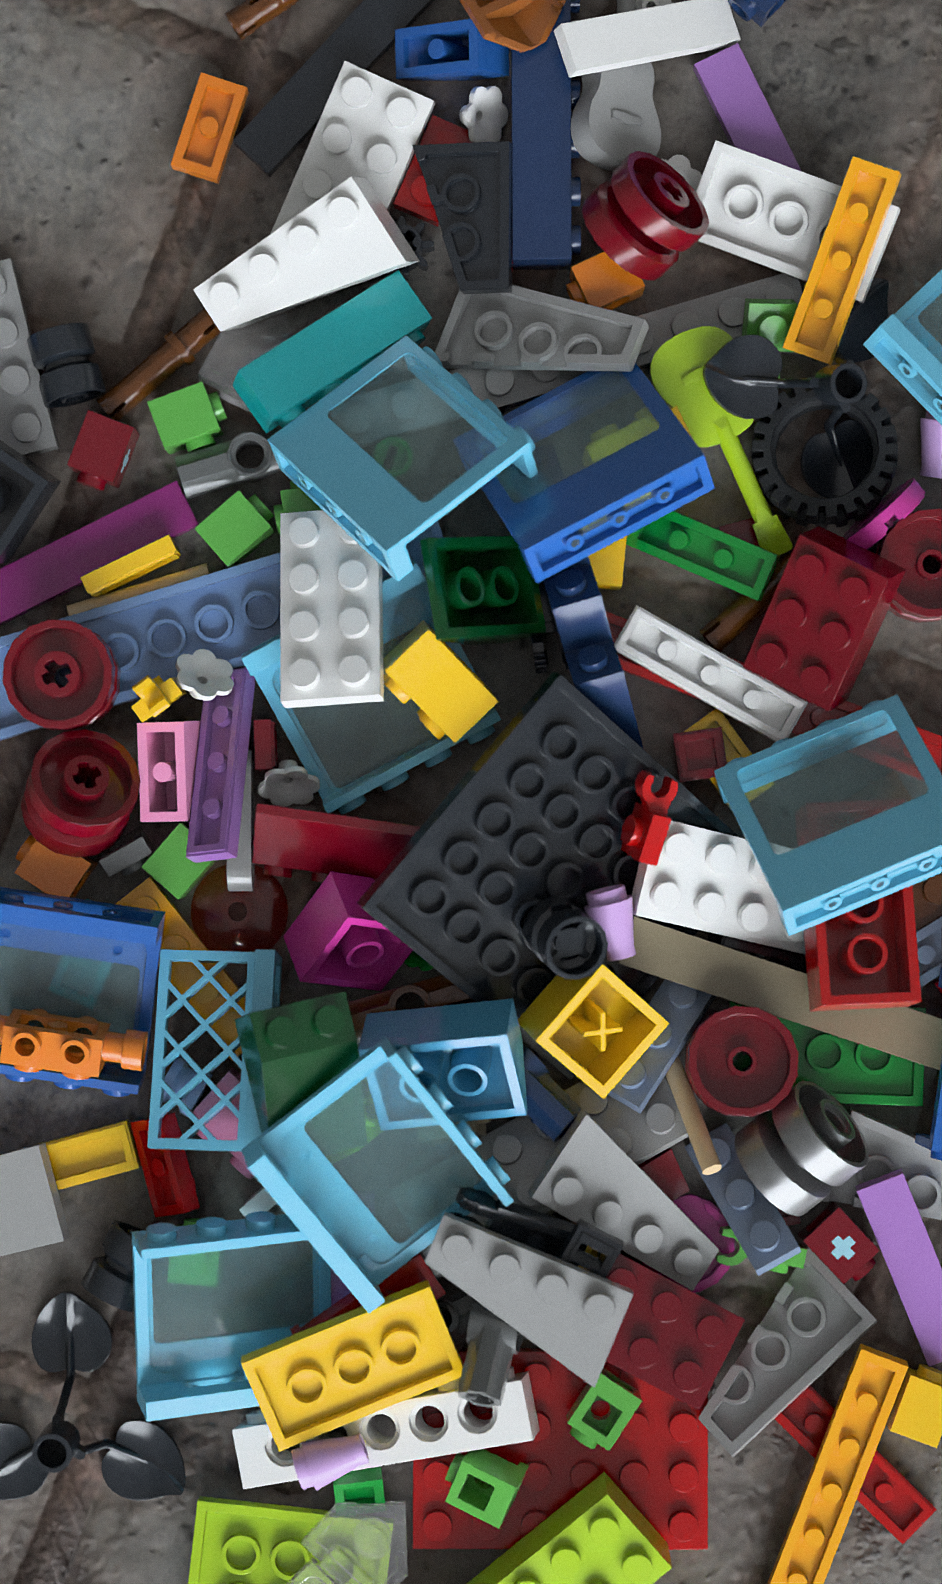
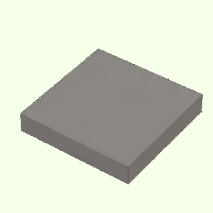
[0,1143,71,1256]

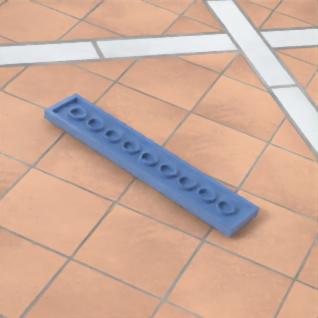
[0,520,443,741]

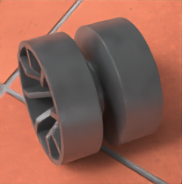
[735,1081,869,1216]

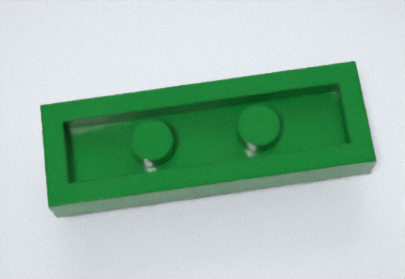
[626,511,780,601]

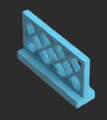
[147,949,282,1152]

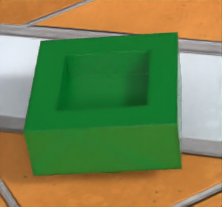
[333,1466,386,1515]

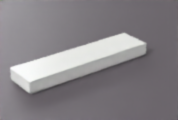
[554,0,741,78]
[614,605,808,742]

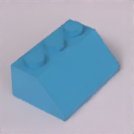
[358,999,527,1129]

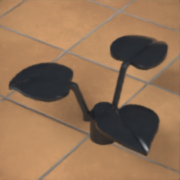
[703,278,889,498]
[0,1291,186,1501]

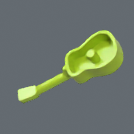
[650,326,793,555]

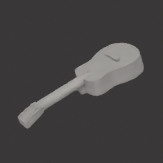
[571,0,661,171]

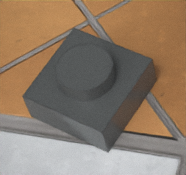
[99,826,152,877]

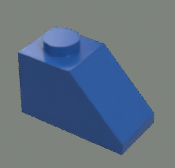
[395,19,509,81]

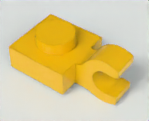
[131,675,186,723]

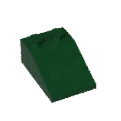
[420,536,546,645]
[235,991,367,1154]

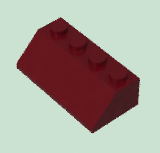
[252,803,420,883]

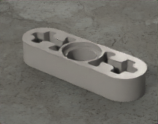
[227,750,255,892]

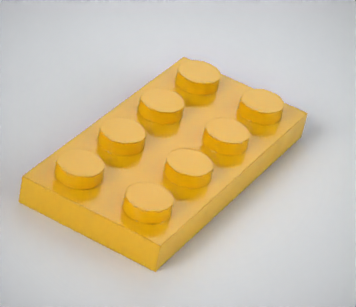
[241,1280,463,1452]

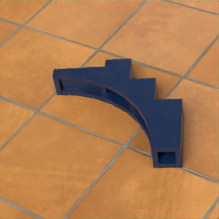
[509,446,644,750]

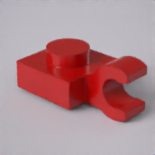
[621,770,678,866]

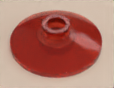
[191,864,288,952]

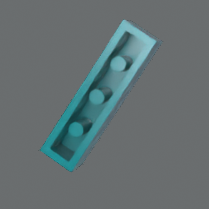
[232,270,432,433]

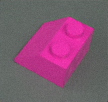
[283,872,413,991]

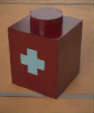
[67,410,140,492]
[798,1201,880,1284]

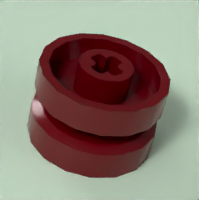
[582,151,709,281]
[873,509,942,623]
[3,619,121,731]
[21,729,141,858]
[684,1006,798,1117]

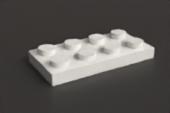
[271,61,435,234]
[696,140,901,303]
[280,510,384,708]
[632,821,805,954]

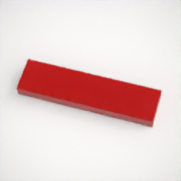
[775,1385,937,1545]

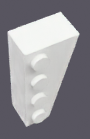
[193,176,419,331]

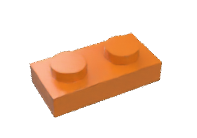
[171,72,249,184]

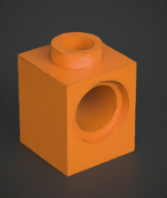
[565,252,645,310]
[14,834,98,898]

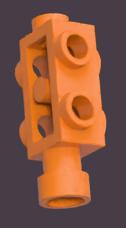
[0,1009,148,1080]

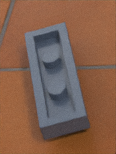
[608,979,716,1114]
[684,1123,802,1276]

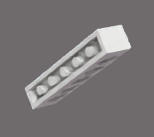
[232,1366,540,1489]

